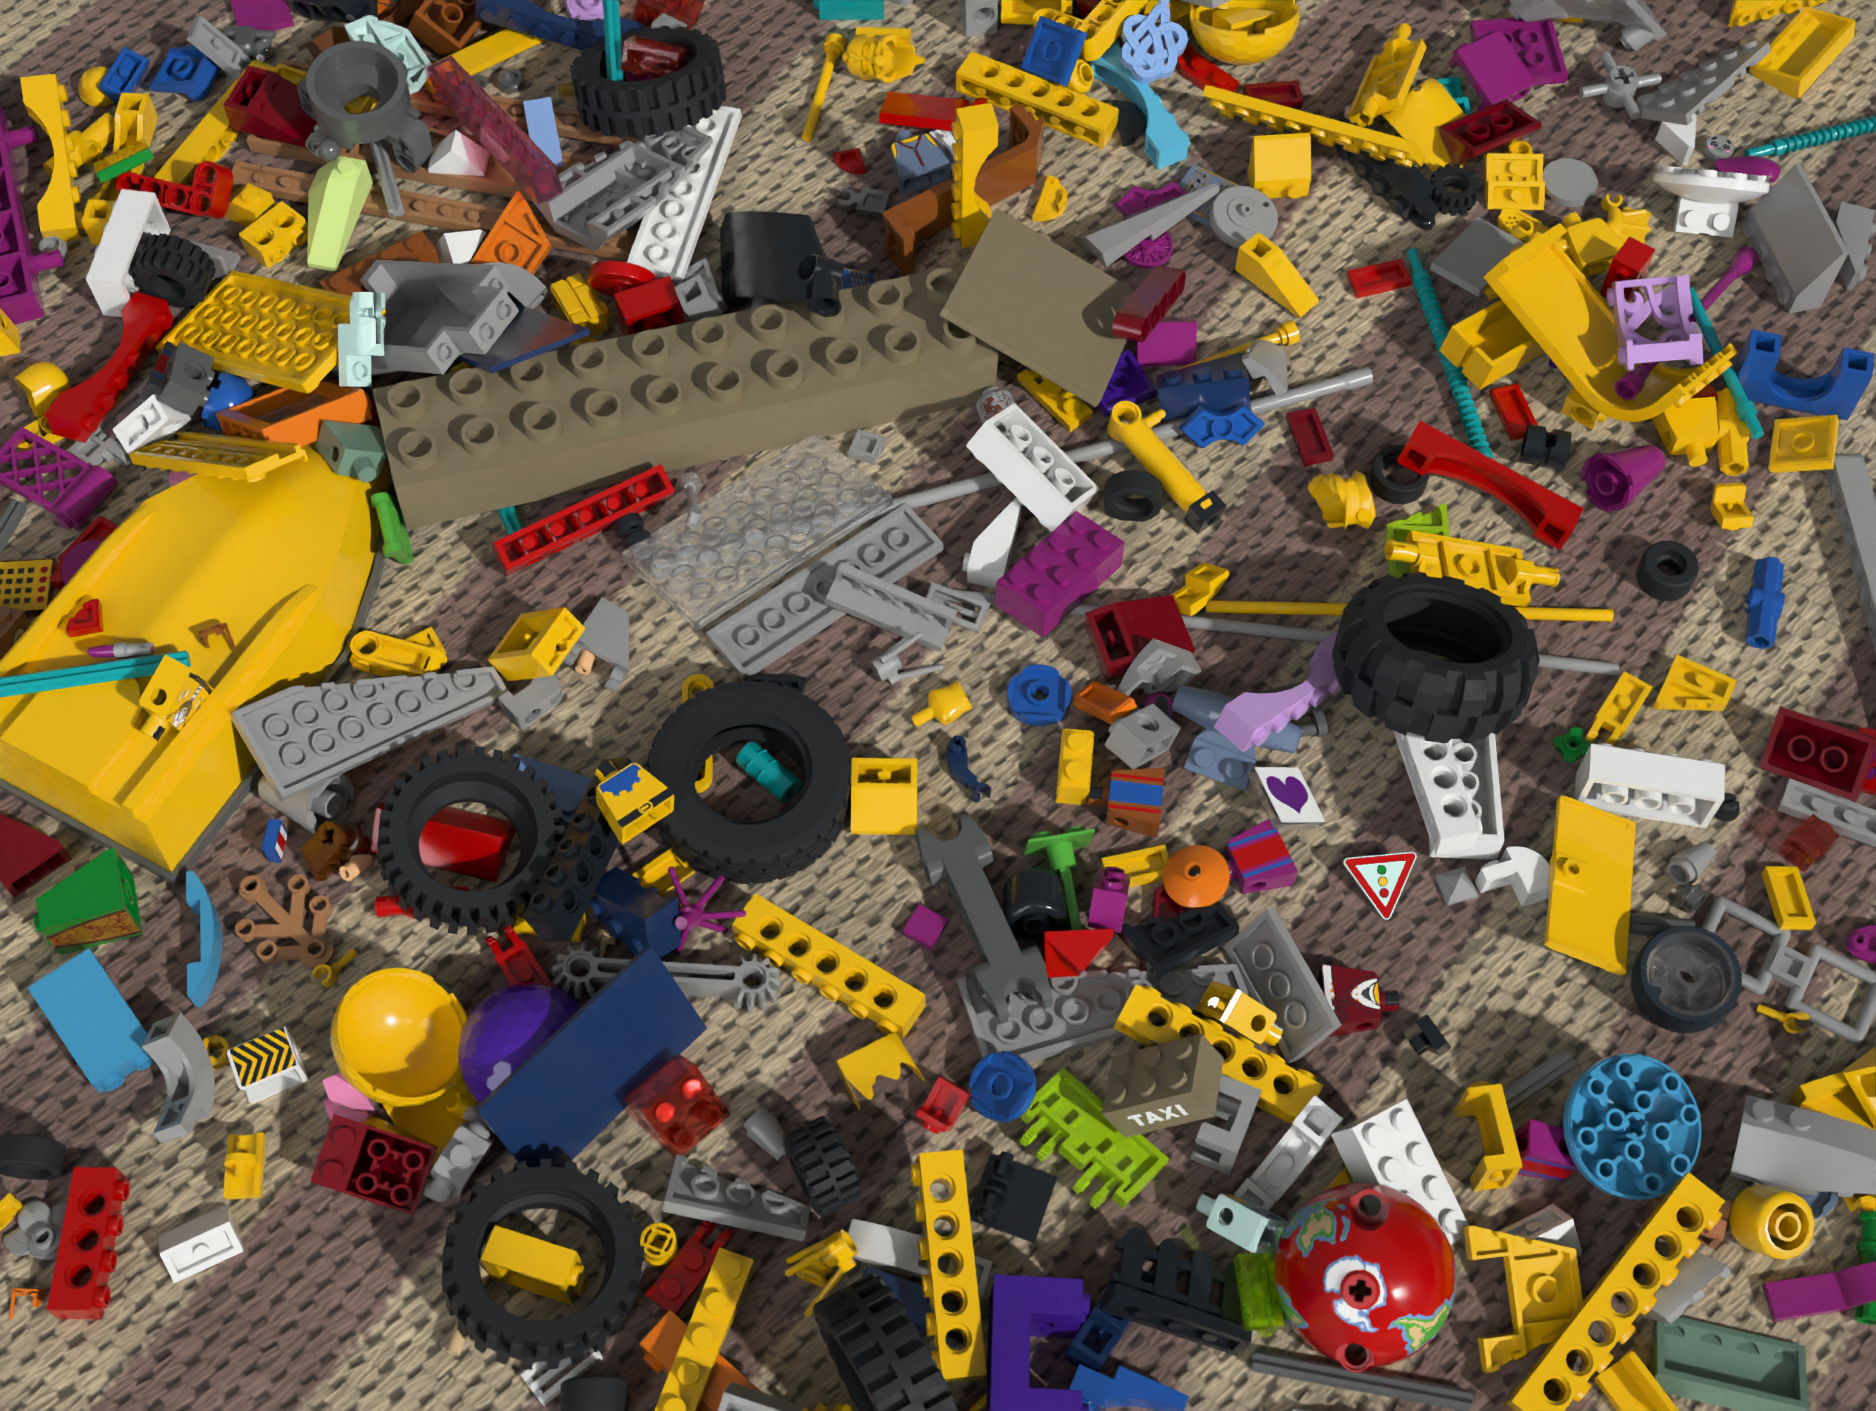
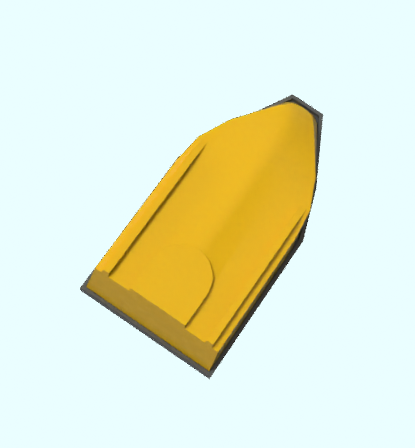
[0,441,397,886]

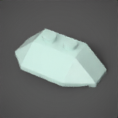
[344,15,434,95]

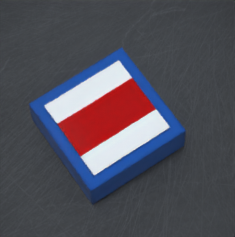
[261,819,288,863]

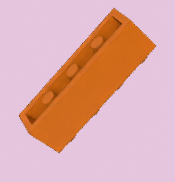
[639,1310,761,1411]

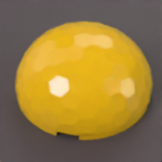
[1189,0,1300,65]
[331,968,468,1107]

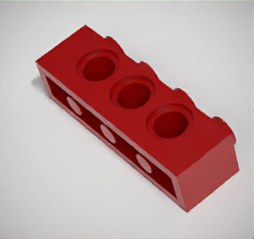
[47,1167,130,1319]

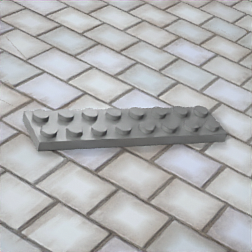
[706,503,943,681]

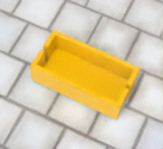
[1439,299,1545,390]

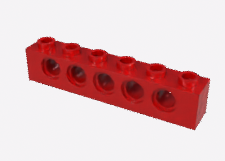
[492,464,675,576]

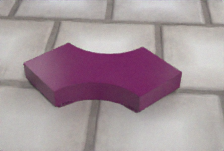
[1115,182,1188,217]

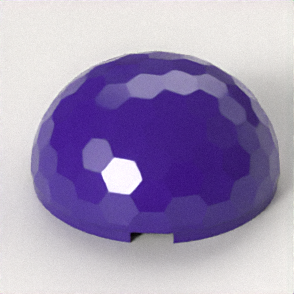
[458,983,582,1103]

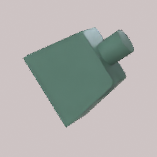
[315,420,387,482]

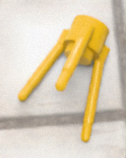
[785,1229,858,1317]

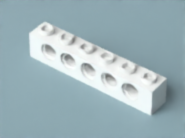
[1393,731,1483,855]

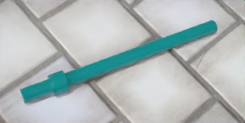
[1690,287,1764,439]

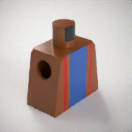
[1088,768,1165,838]

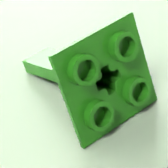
[1023,826,1095,931]

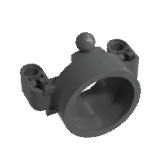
[297,41,433,173]

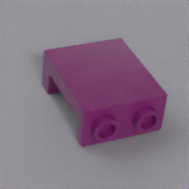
[1448,29,1536,111]

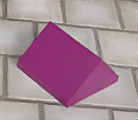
[1136,317,1197,366]

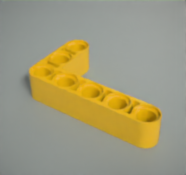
[1032,0,1151,61]

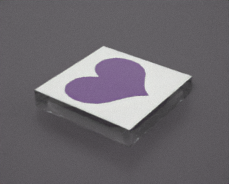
[1247,767,1326,829]

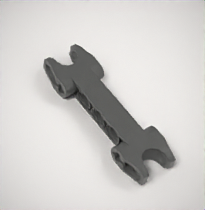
[914,811,1053,1025]

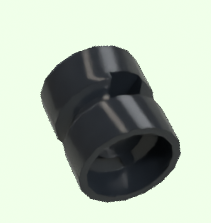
[1519,424,1572,470]

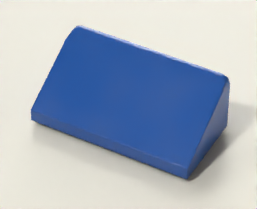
[99,47,150,105]

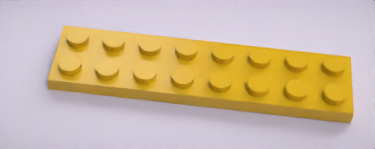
[1202,85,1425,168]

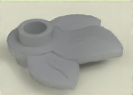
[3,1200,67,1260]

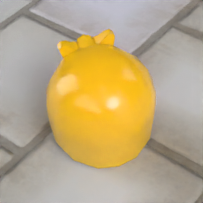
[14,361,71,417]

